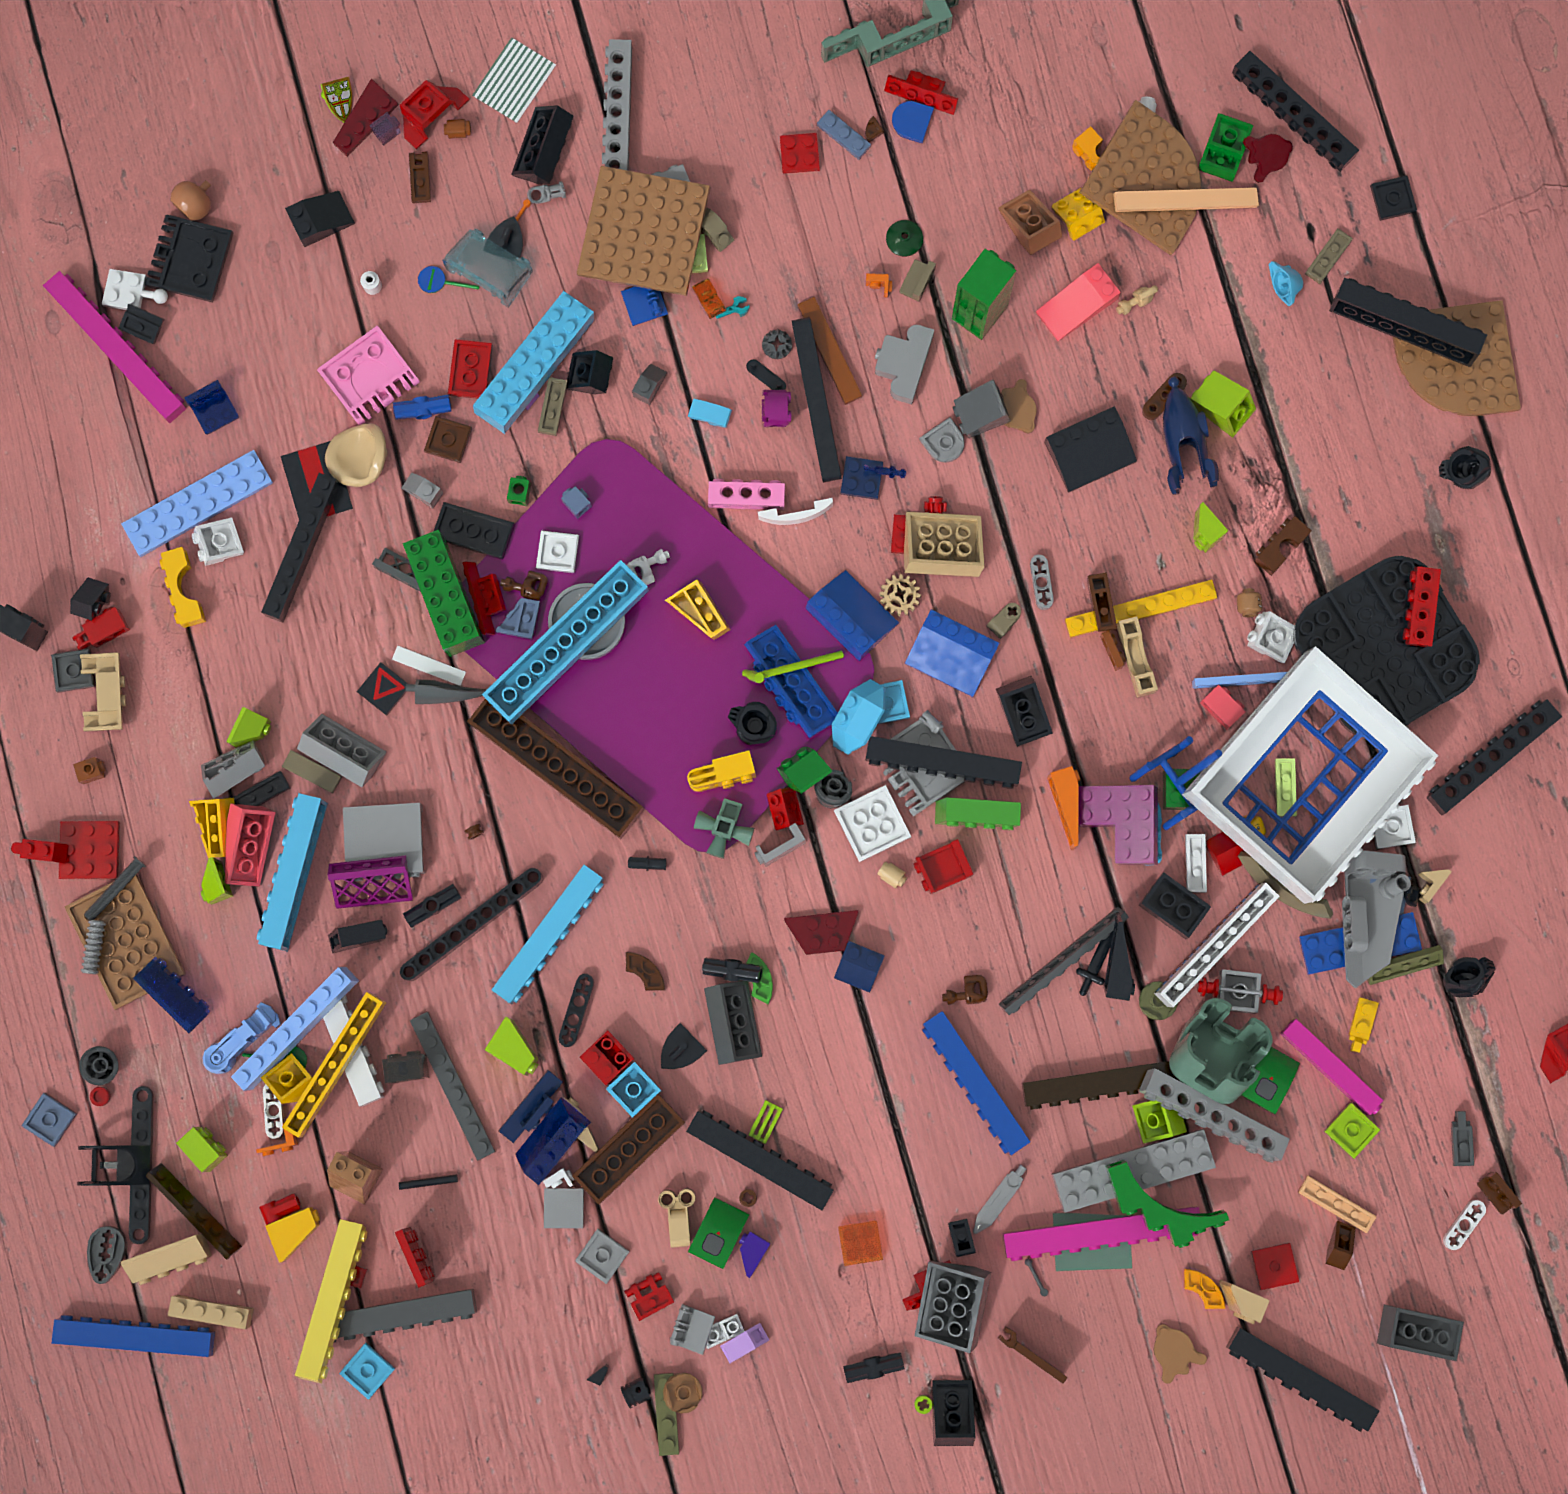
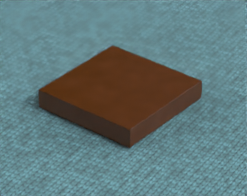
[424,416,472,463]

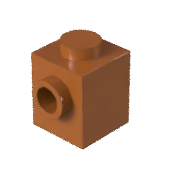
[73,757,106,785]

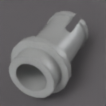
[919,710,944,734]

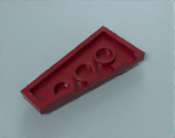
[333,79,399,157]

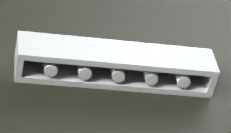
[323,995,385,1107]

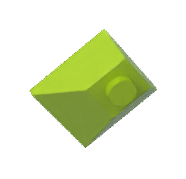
[226,707,271,748]
[201,857,233,905]

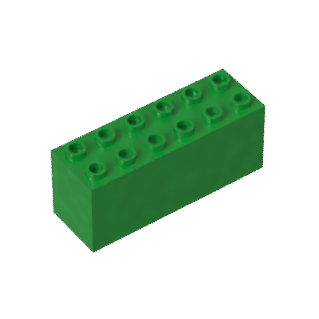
[952,248,1017,340]
[402,530,485,657]

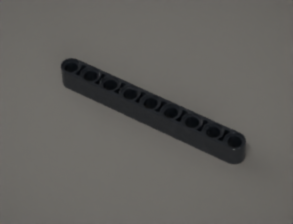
[792,317,842,483]
[400,868,543,981]

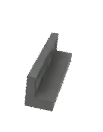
[372,548,421,592]

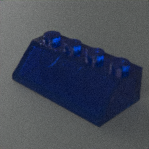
[133,957,210,1033]
[515,1097,591,1186]

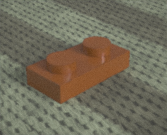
[1100,630,1125,671]

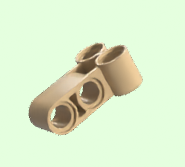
[658,1188,696,1248]

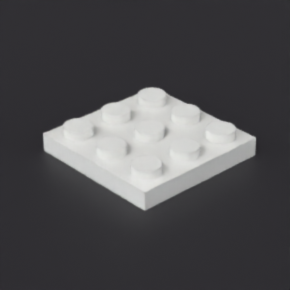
[834,785,911,863]

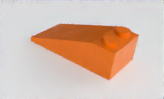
[1047,766,1080,850]

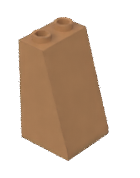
[327,1151,383,1204]

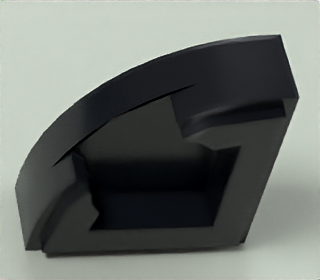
[1404,885,1420,907]

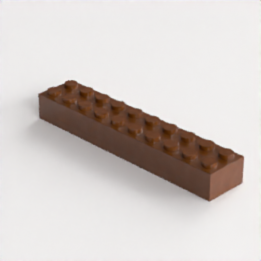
[467,699,644,840]

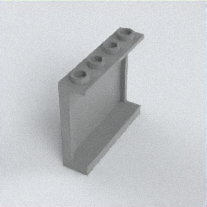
[343,803,426,881]

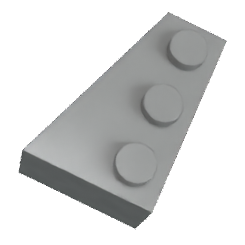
[201,740,265,799]

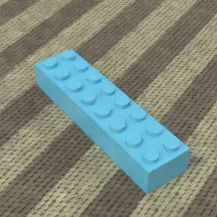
[473,291,594,434]
[257,793,328,952]

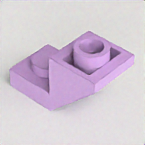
[720,1323,769,1363]

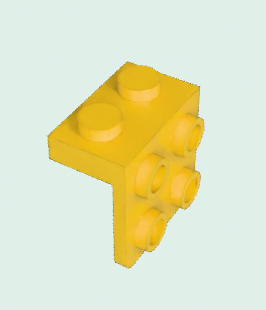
[1052,188,1105,241]

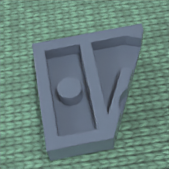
[496,598,540,640]

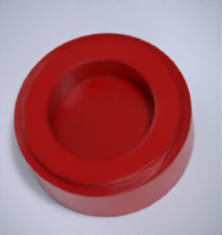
[90,1087,111,1106]

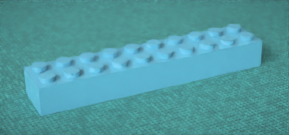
[482,560,649,725]

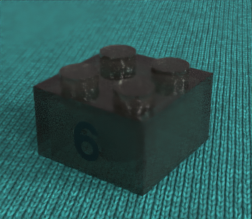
[382,1051,430,1084]

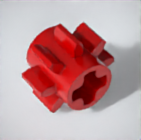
[924,496,947,514]

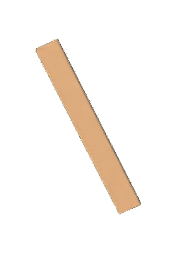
[1113,188,1259,212]

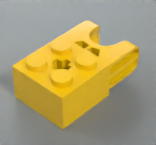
[687,750,756,792]

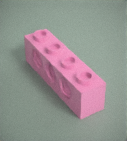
[708,479,785,510]

